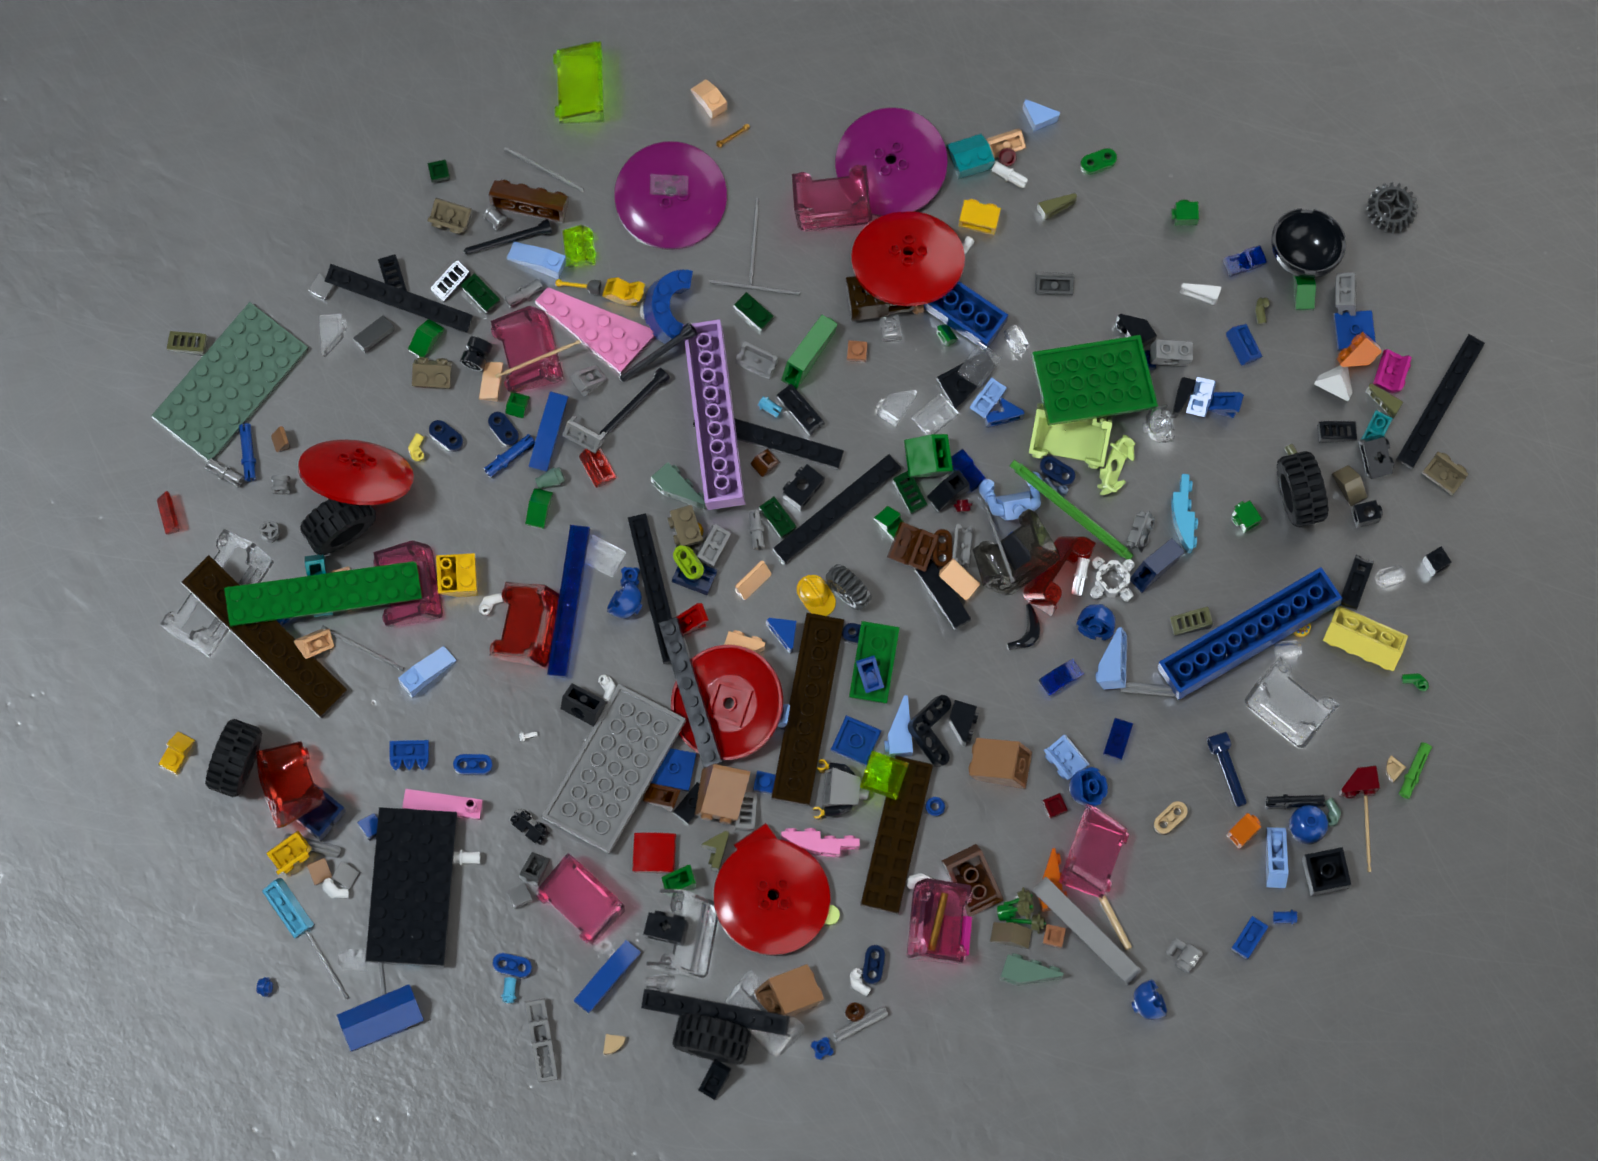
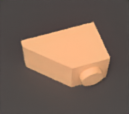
[691,80,727,119]

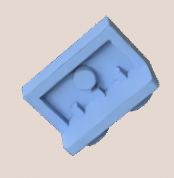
[1044,734,1090,780]

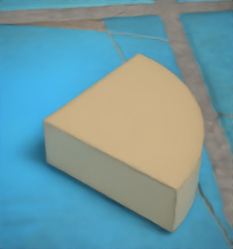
[1386,755,1406,783]
[603,1034,626,1055]

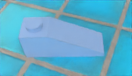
[507,242,566,279]
[1096,627,1127,690]
[398,646,456,697]
[884,695,913,758]
[1265,827,1289,888]

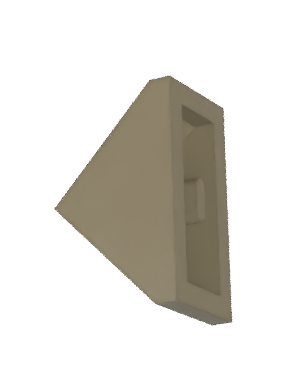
[1332,465,1367,507]
[990,922,1032,949]

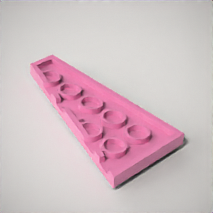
[535,287,655,374]

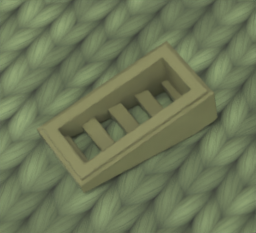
[1037,193,1077,220]
[167,331,208,355]
[1366,383,1403,419]
[1170,607,1213,636]

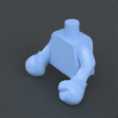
[979,471,1042,521]

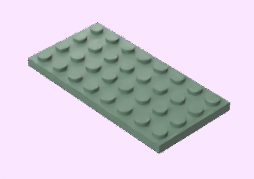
[151,302,308,461]

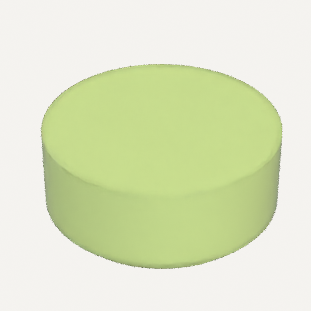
[824,905,840,925]

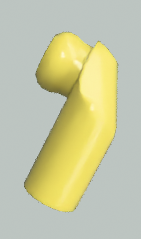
[408,433,424,461]

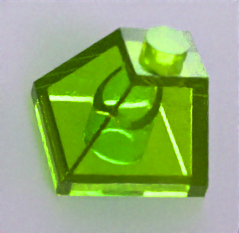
[859,751,909,800]

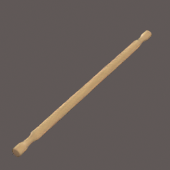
[495,340,581,378]
[1364,796,1371,872]

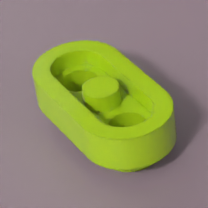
[673,545,704,580]

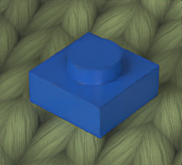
[753,771,776,795]

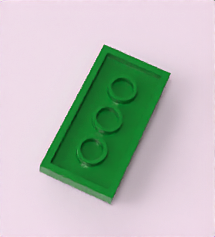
[849,621,900,703]

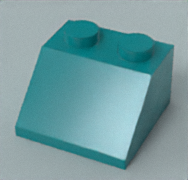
[946,134,995,179]

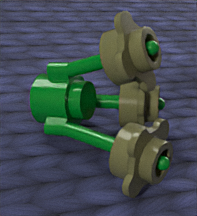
[997,887,1046,934]

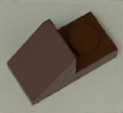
[643,783,681,812]

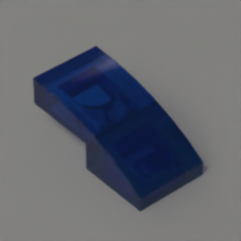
[1223,245,1267,277]
[951,448,986,492]
[1039,658,1083,696]

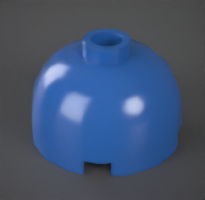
[607,579,643,619]
[1076,604,1116,640]
[1069,767,1108,807]
[1289,805,1328,845]
[1131,979,1167,1020]

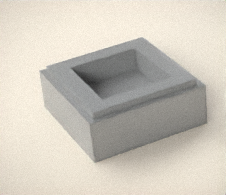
[309,274,335,300]

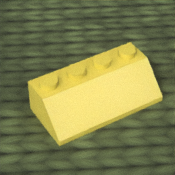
[1323,606,1408,672]

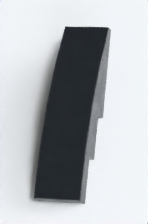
[915,559,971,630]

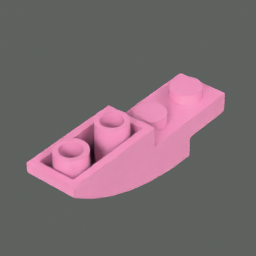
[781,828,860,858]

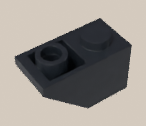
[1115,314,1157,348]
[927,470,970,512]
[948,700,979,746]

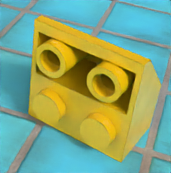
[436,553,478,597]

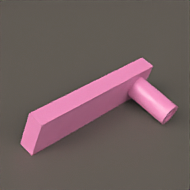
[402,789,483,820]

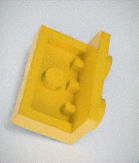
[266,830,312,875]

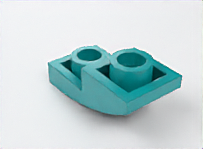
[1361,410,1393,440]

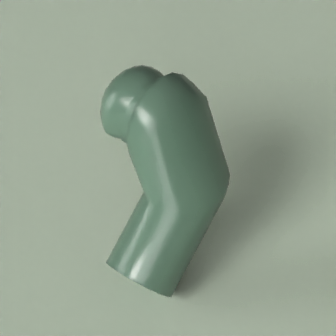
[1325,797,1341,826]

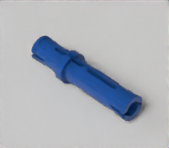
[239,423,257,482]
[483,434,535,478]

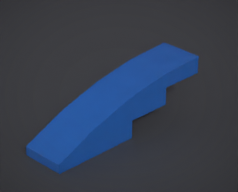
[529,391,569,471]
[574,940,641,1013]

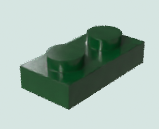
[461,273,500,314]
[733,292,774,331]
[759,496,797,538]

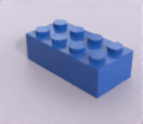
[924,281,1008,351]

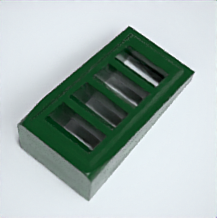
[892,471,928,514]

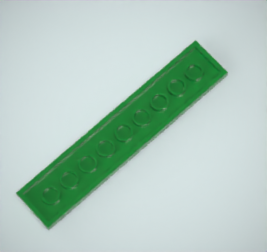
[224,561,422,627]

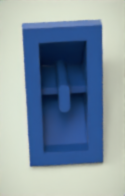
[766,618,796,654]

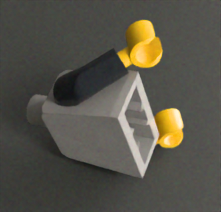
[813,759,869,820]

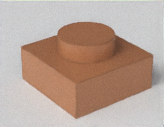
[847,340,867,362]
[1042,924,1066,948]

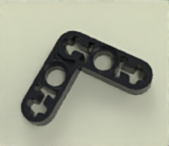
[908,695,951,767]

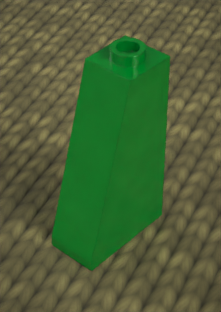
[781,314,838,390]

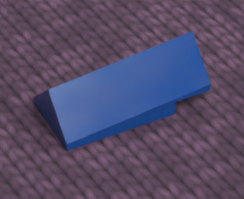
[337,984,424,1052]

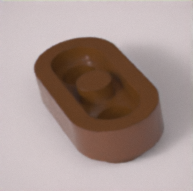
[933,529,952,568]

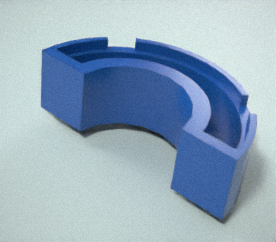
[643,269,693,344]

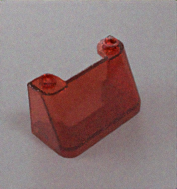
[1023,536,1096,616]
[489,582,562,667]
[256,741,325,829]

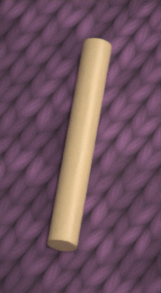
[1098,895,1132,951]

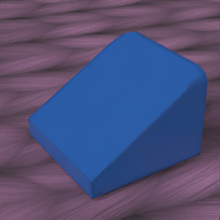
[357,813,378,840]

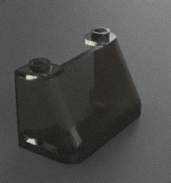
[972,509,1060,595]

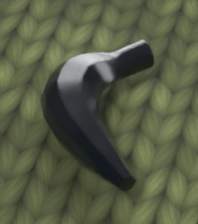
[1007,603,1040,651]

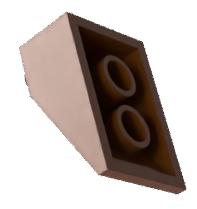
[942,844,1004,917]

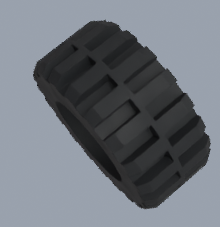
[1276,451,1329,527]
[300,499,376,555]
[205,719,262,797]
[672,1013,751,1064]

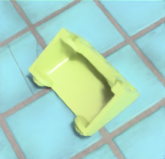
[1029,404,1112,469]

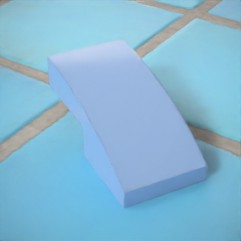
[969,377,1007,418]
[1186,377,1216,417]

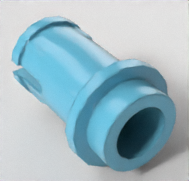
[757,396,783,418]
[501,977,517,1003]

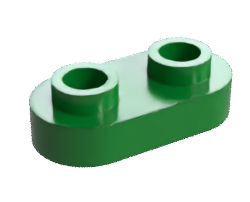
[1080,148,1117,175]

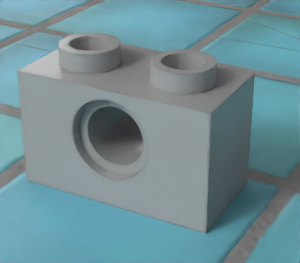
[1150,339,1193,367]

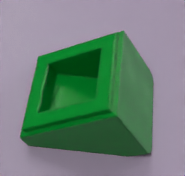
[936,325,958,347]
[505,392,530,418]

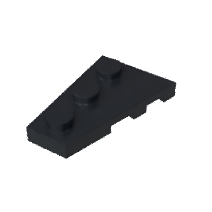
[936,351,995,411]

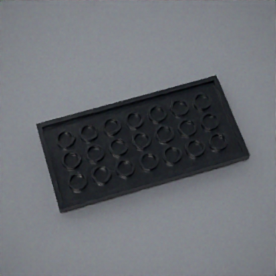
[365,807,457,967]

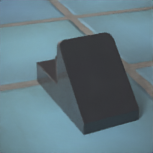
[698,1059,732,1100]

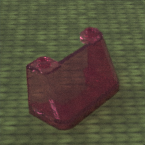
[792,165,872,231]
[491,306,563,393]
[373,540,443,627]
[1058,804,1130,899]
[536,853,625,945]
[907,878,973,964]

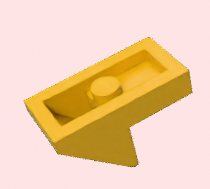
[159,732,195,774]

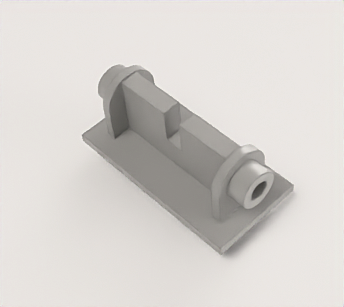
[1126,511,1155,553]

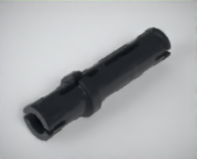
[1265,794,1325,810]

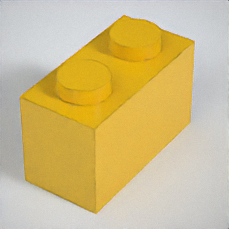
[958,199,1001,235]

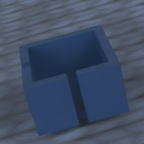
[289,783,346,841]

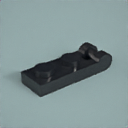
[776,384,825,436]
[1341,555,1374,610]

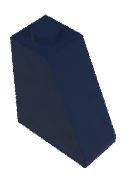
[1130,538,1185,593]

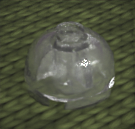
[1142,405,1175,443]

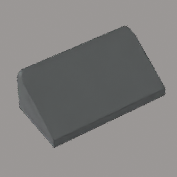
[1035,272,1074,295]
[353,315,395,352]

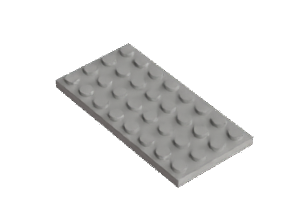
[542,684,686,854]

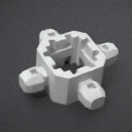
[1090,556,1135,602]

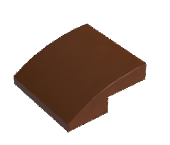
[887,522,939,572]

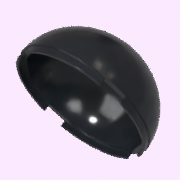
[1271,208,1346,278]

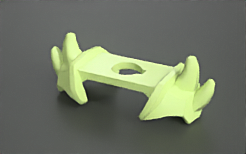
[1097,435,1136,495]

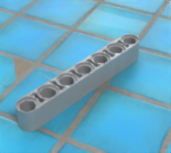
[1032,877,1141,985]

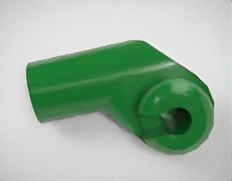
[1401,673,1429,692]

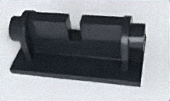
[510,809,550,845]

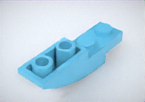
[1171,474,1198,554]

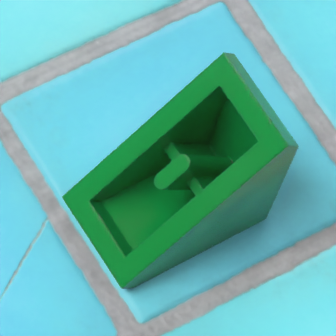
[1294,275,1316,310]
[408,319,445,357]
[525,488,553,529]
[661,865,696,896]

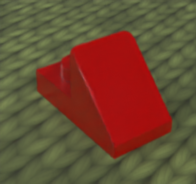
[676,603,709,635]

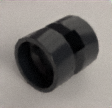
[460,336,493,371]

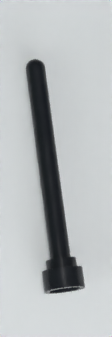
[464,219,552,255]
[620,322,698,382]
[600,368,670,437]

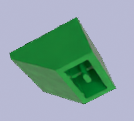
[904,434,953,477]

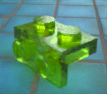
[562,225,596,268]

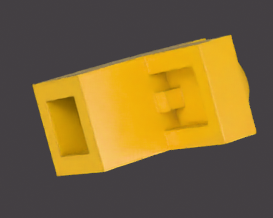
[602,277,645,307]

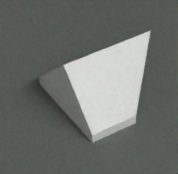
[1314,365,1353,401]

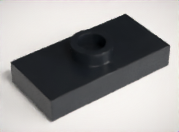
[673,782,700,824]

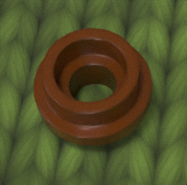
[845,1002,865,1022]

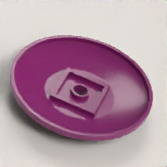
[835,108,947,216]
[614,141,727,250]

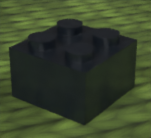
[1302,847,1352,896]

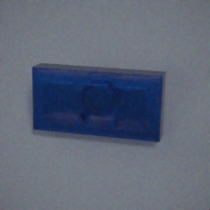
[1103,718,1133,761]

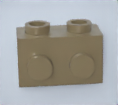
[427,198,472,234]
[412,357,452,388]
[1422,451,1468,496]
[667,505,703,547]

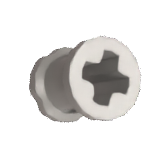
[482,205,507,230]

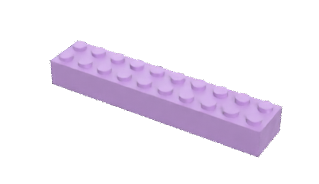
[683,319,745,510]

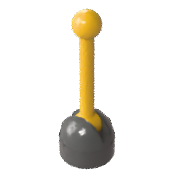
[555,279,601,295]

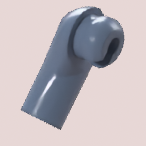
[1043,477,1069,497]

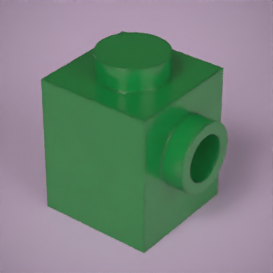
[1171,200,1199,226]
[1232,500,1262,533]

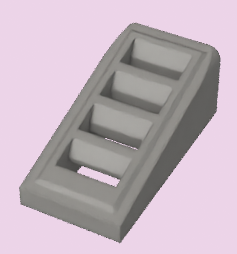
[735,792,757,831]

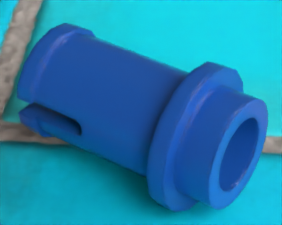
[1273,909,1297,925]

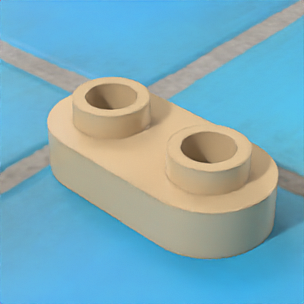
[1153,801,1187,835]

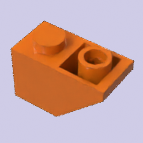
[1337,332,1382,367]
[1227,813,1261,849]

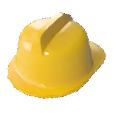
[797,575,836,616]

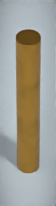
[928,893,949,952]

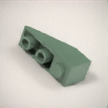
[651,462,706,510]
[1000,953,1064,986]

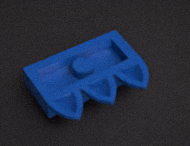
[390,740,429,771]

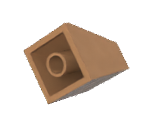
[968,738,1032,789]
[695,764,750,825]
[754,964,824,1017]

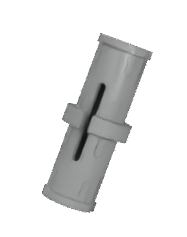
[505,279,543,308]
[205,458,244,487]
[749,510,765,550]

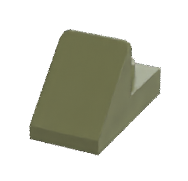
[701,831,729,872]

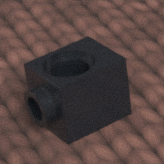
[1352,500,1383,528]
[1422,546,1452,577]

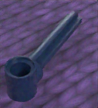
[1207,732,1247,807]

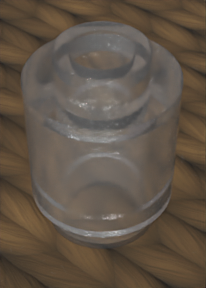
[1004,325,1029,355]
[1375,565,1405,589]
[1274,640,1302,661]

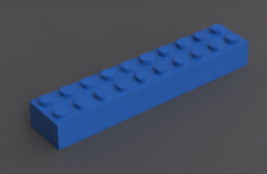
[1158,567,1342,700]

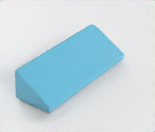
[262,878,314,938]

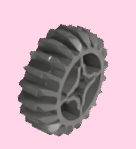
[1367,182,1418,233]
[826,564,872,610]

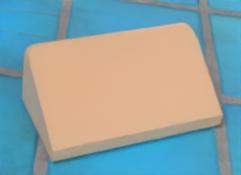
[986,128,1026,158]
[479,362,503,402]
[939,558,980,600]
[735,560,771,600]
[294,629,334,659]

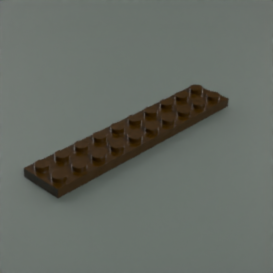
[181,555,347,718]
[771,613,844,806]

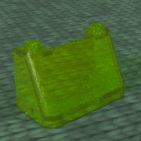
[553,41,604,124]

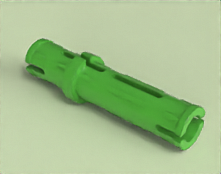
[1398,742,1432,799]

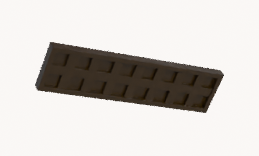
[860,756,933,915]

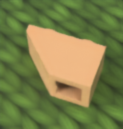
[724,630,765,653]

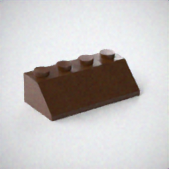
[489,179,569,223]

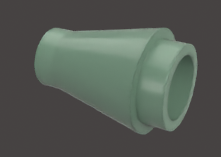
[535,467,565,489]

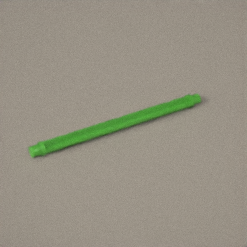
[1009,459,1133,560]

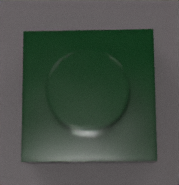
[427,159,450,183]

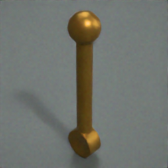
[716,124,750,147]

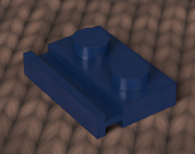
[672,557,718,595]

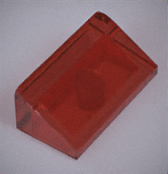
[579,447,617,488]
[157,491,180,535]

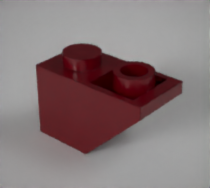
[1339,766,1380,799]

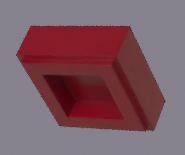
[1042,793,1068,819]

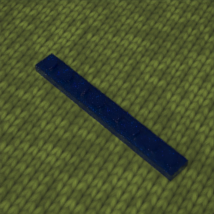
[547,525,590,678]

